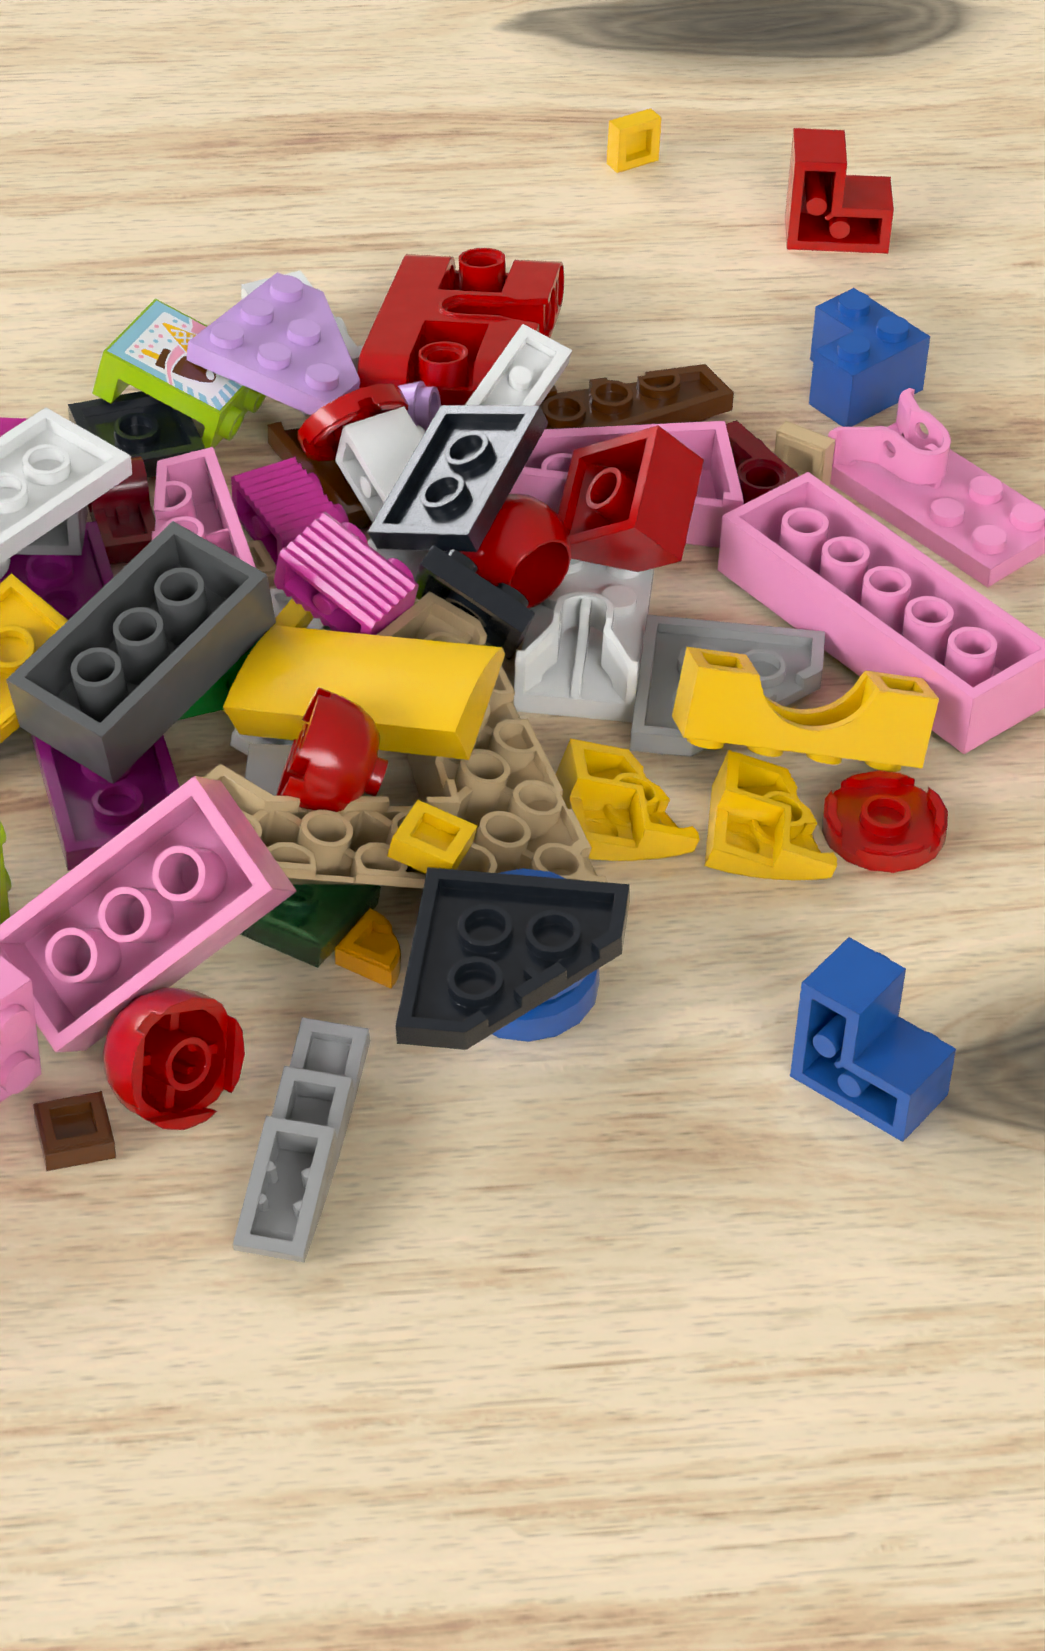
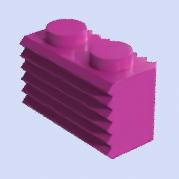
[231,457,349,565]
[274,512,419,635]

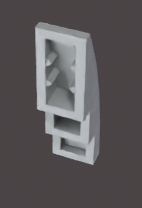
[233,1017,370,1263]

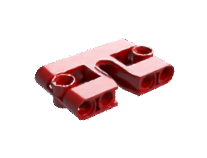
[357,248,564,405]

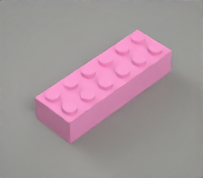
[718,472,1045,754]

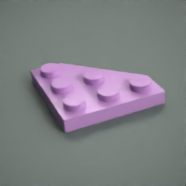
[187,272,360,415]

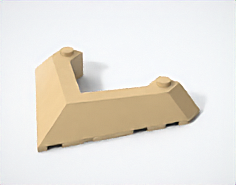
[203,592,609,888]

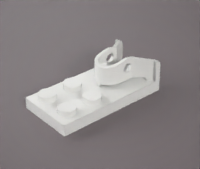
[0,407,132,579]
[514,559,654,723]

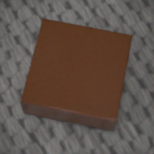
[33,1091,116,1171]

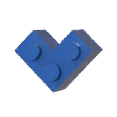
[809,288,930,427]
[790,937,956,1142]

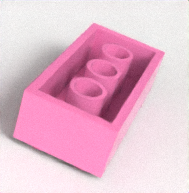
[0,776,296,1052]

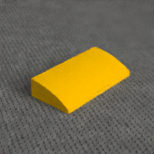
[223,625,505,760]

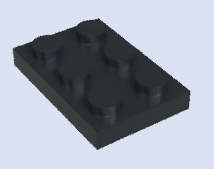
[368,405,548,552]

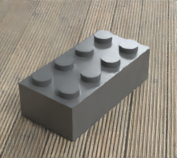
[6,521,276,784]

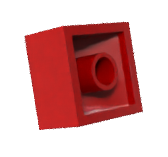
[558,425,704,572]

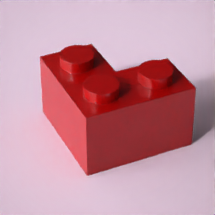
[785,128,894,254]

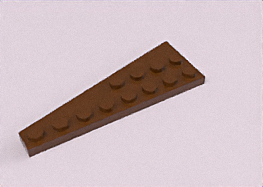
[267,364,734,529]

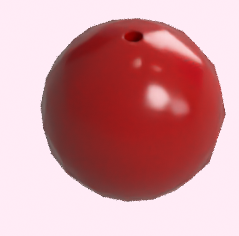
[459,494,571,608]

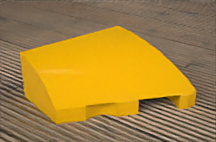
[555,738,700,861]
[704,750,837,881]

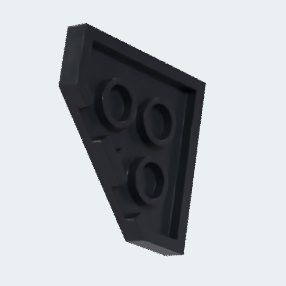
[395,867,630,1050]

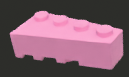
[509,421,744,548]
[152,447,256,568]

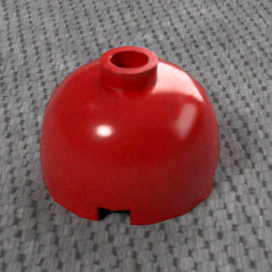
[276,687,388,812]
[103,987,245,1130]

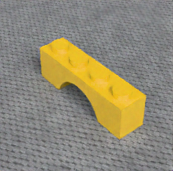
[672,647,939,772]

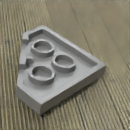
[630,615,825,757]

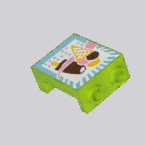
[92,298,266,448]

